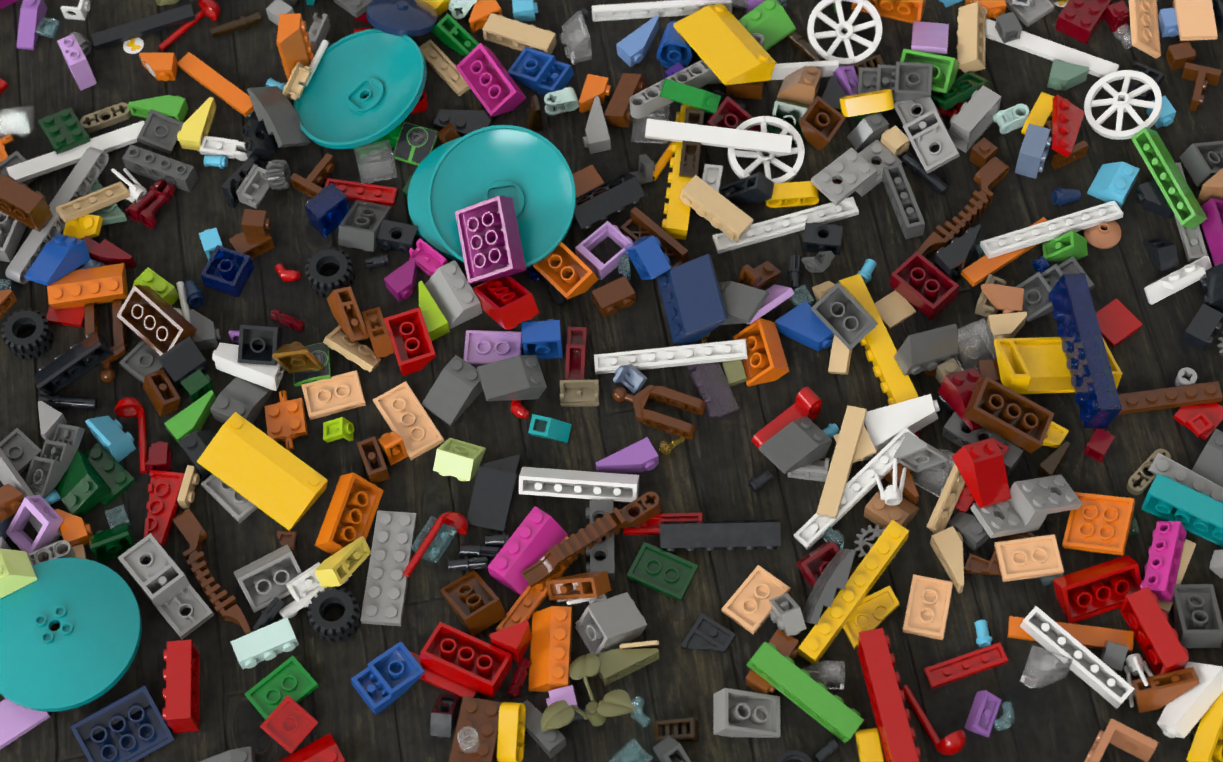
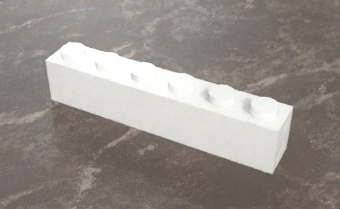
[519,467,639,502]
[1020,606,1135,708]

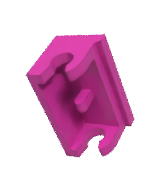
[409,238,447,277]

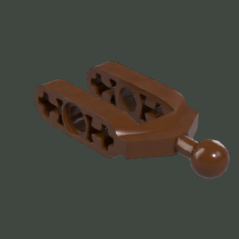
[84,299,127,383]
[612,385,707,439]

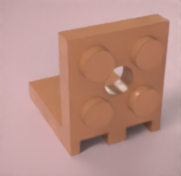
[1085,718,1159,762]

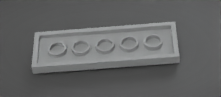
[360,510,417,626]

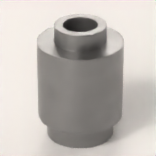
[69,32,92,56]

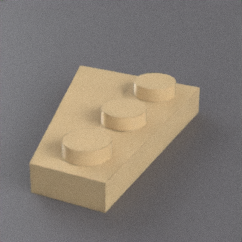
[323,325,381,372]

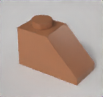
[981,283,1024,314]

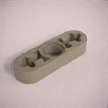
[80,102,132,133]
[1127,449,1171,495]

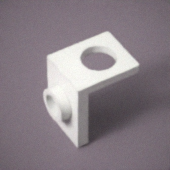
[61,0,91,20]

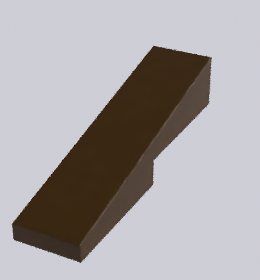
[679,109,704,178]

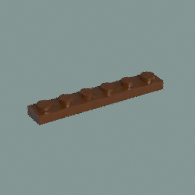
[1100,381,1223,417]

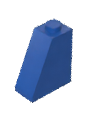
[775,301,834,351]

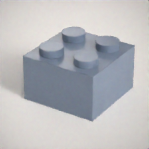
[1015,124,1052,179]

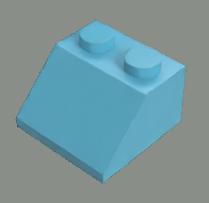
[1087,161,1139,208]
[85,416,136,463]

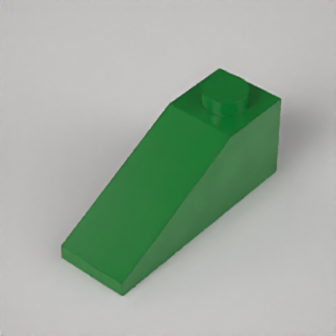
[431,13,479,57]
[660,79,721,114]

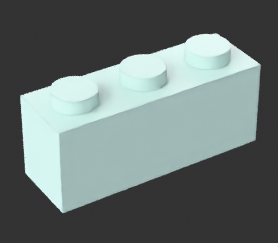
[231,617,299,669]

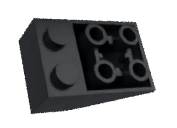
[934,224,981,282]

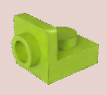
[323,417,354,443]

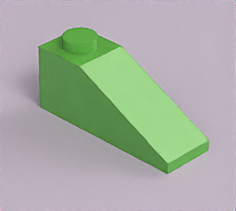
[128,95,189,122]
[164,390,216,447]

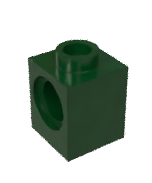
[180,369,214,402]

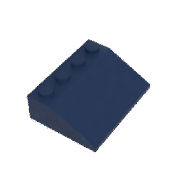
[657,254,728,345]
[70,684,175,762]

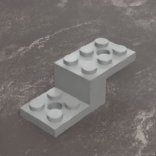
[894,97,960,174]
[811,139,902,206]
[970,475,1082,538]
[118,533,214,639]

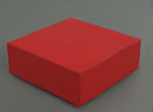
[1185,411,1215,438]

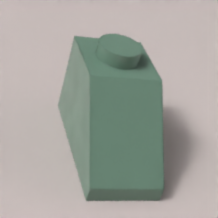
[1047,60,1089,91]

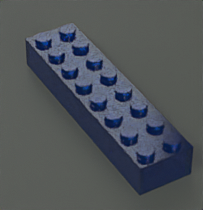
[1049,273,1122,428]

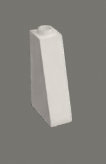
[212,343,285,391]
[865,394,940,455]
[1157,662,1223,738]

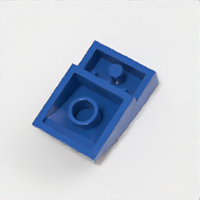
[507,47,574,98]
[351,641,425,715]

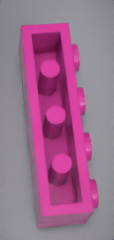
[1141,521,1187,601]

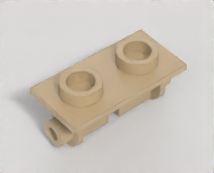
[282,62,312,101]

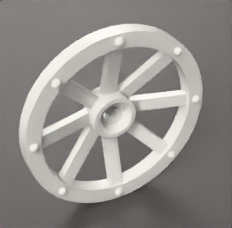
[807,0,882,66]
[1084,70,1163,140]
[728,116,805,183]

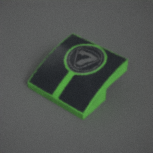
[393,122,438,166]
[293,343,331,386]

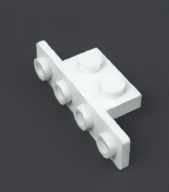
[1144,256,1212,304]
[279,562,352,618]

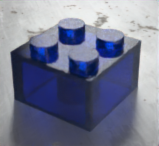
[304,183,350,238]
[201,245,254,297]

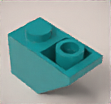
[528,414,572,443]

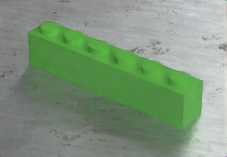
[1131,127,1208,230]
[746,642,864,743]

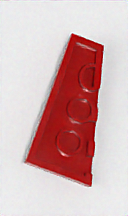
[1052,95,1085,157]
[144,469,185,547]

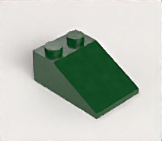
[56,448,111,517]

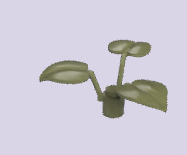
[541,653,635,733]

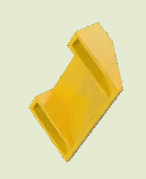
[673,4,776,85]
[994,336,1123,394]
[197,412,328,531]

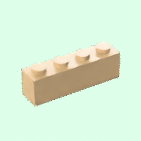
[956,1,986,73]
[483,13,556,55]
[679,175,753,243]

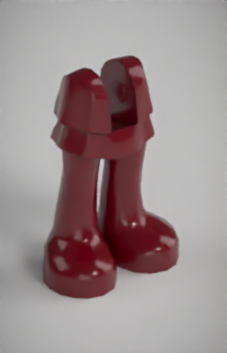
[125,179,176,229]

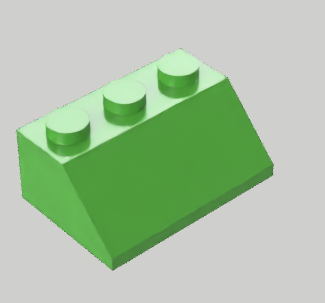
[738,0,796,51]
[900,49,960,94]

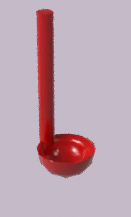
[158,0,220,51]
[115,397,148,474]
[403,511,469,577]
[900,685,966,756]

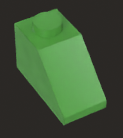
[1043,231,1088,262]

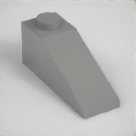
[583,96,611,154]

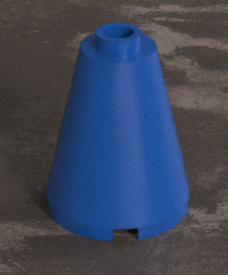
[657,21,692,69]

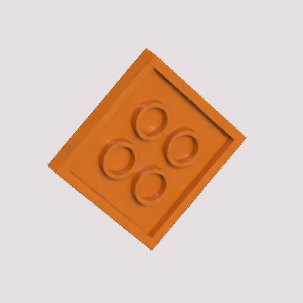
[1062,492,1135,555]

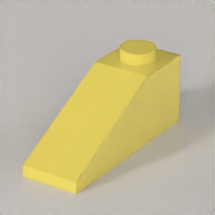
[177,97,217,151]
[314,536,371,588]

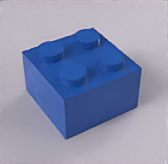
[624,235,671,280]
[521,319,563,360]

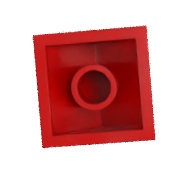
[489,620,532,663]

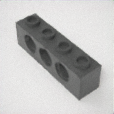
[122,145,198,192]
[882,163,925,239]
[942,412,1024,476]
[586,499,615,581]

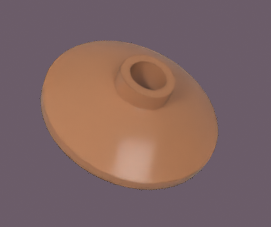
[1084,220,1122,249]

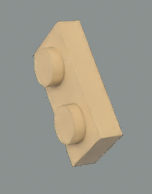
[177,465,200,509]

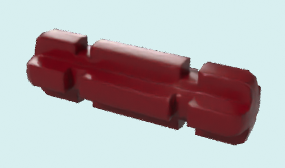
[270,309,305,332]
[508,658,531,698]

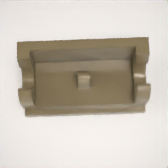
[975,274,1006,318]
[560,380,599,407]

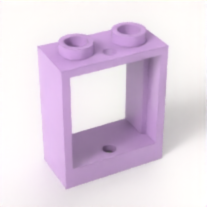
[57,34,97,91]
[575,221,633,280]
[6,495,63,554]

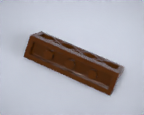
[620,207,688,268]

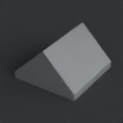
[894,432,950,473]

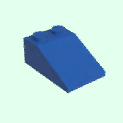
[25,234,91,286]

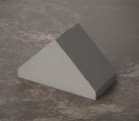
[38,401,67,441]

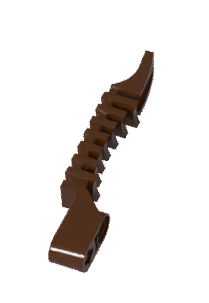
[918,156,1010,257]
[521,492,662,587]
[172,508,252,635]

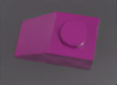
[384,258,418,302]

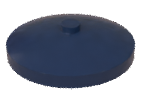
[366,0,437,37]

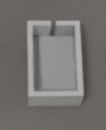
[949,85,1001,153]

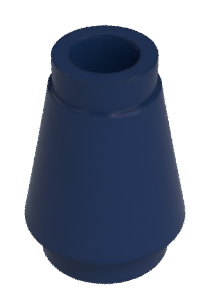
[1052,187,1081,206]
[184,280,205,308]

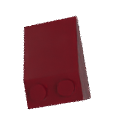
[703,96,769,151]
[938,368,984,431]
[795,541,853,608]

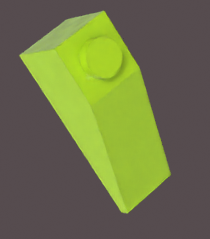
[418,281,450,341]

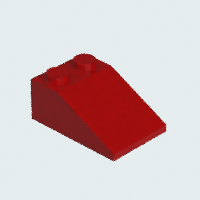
[952,438,1011,509]

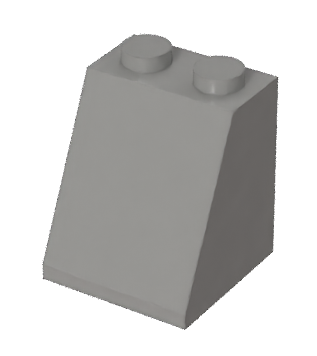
[575,592,647,655]

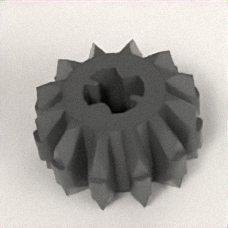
[265,159,291,190]

